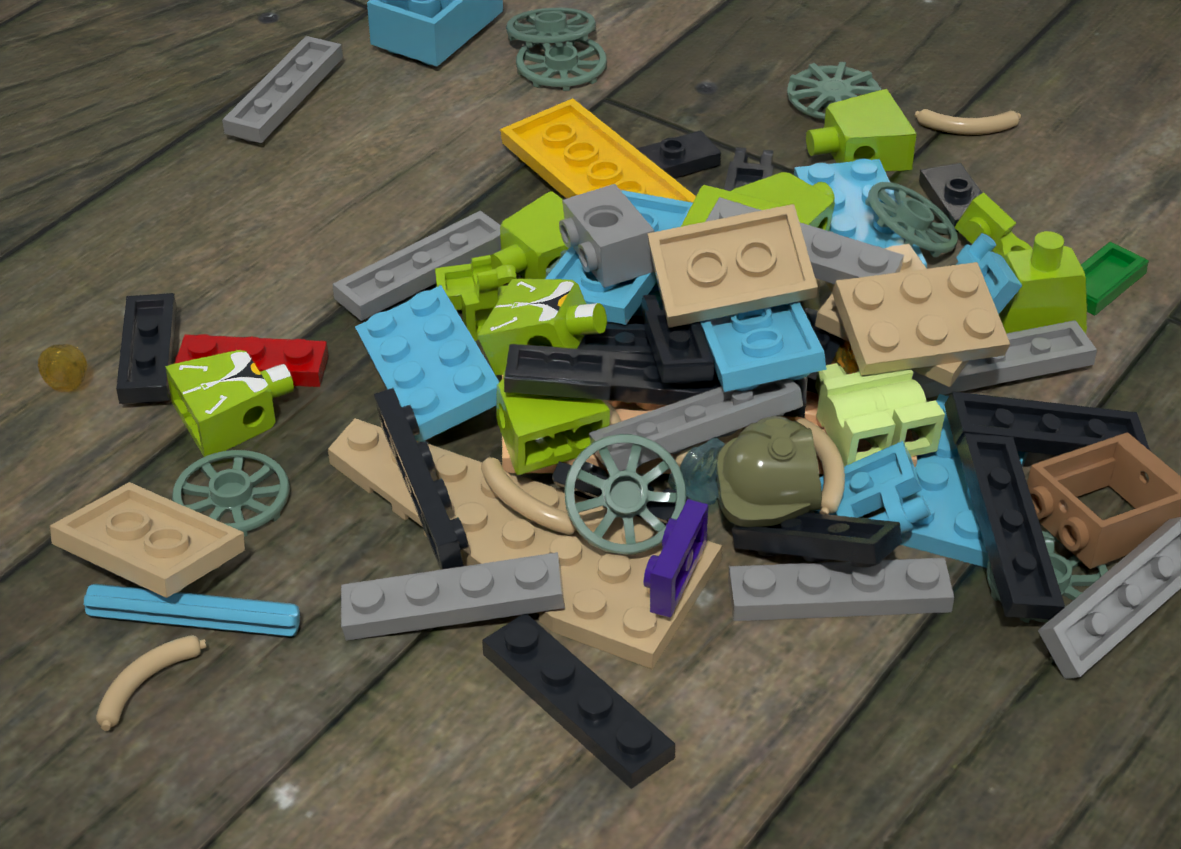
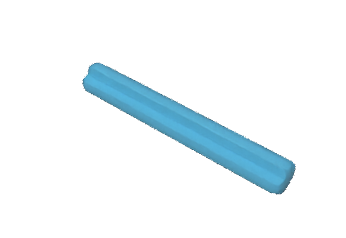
[84,584,300,637]

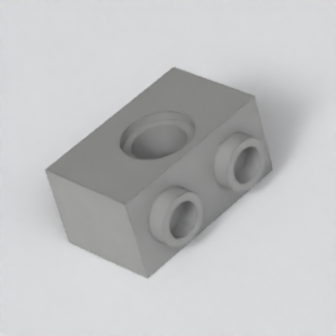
[559,184,655,288]

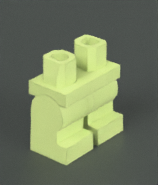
[815,363,945,466]

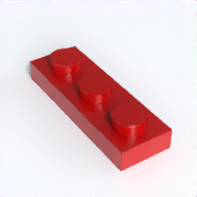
[174,334,329,387]

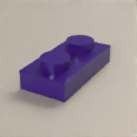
[643,499,708,618]

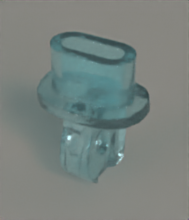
[668,437,725,505]

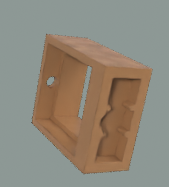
[1027,432,1181,569]

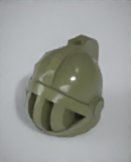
[716,416,822,527]

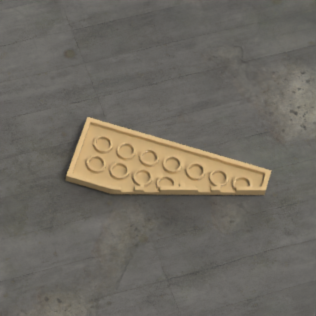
[328,418,722,669]

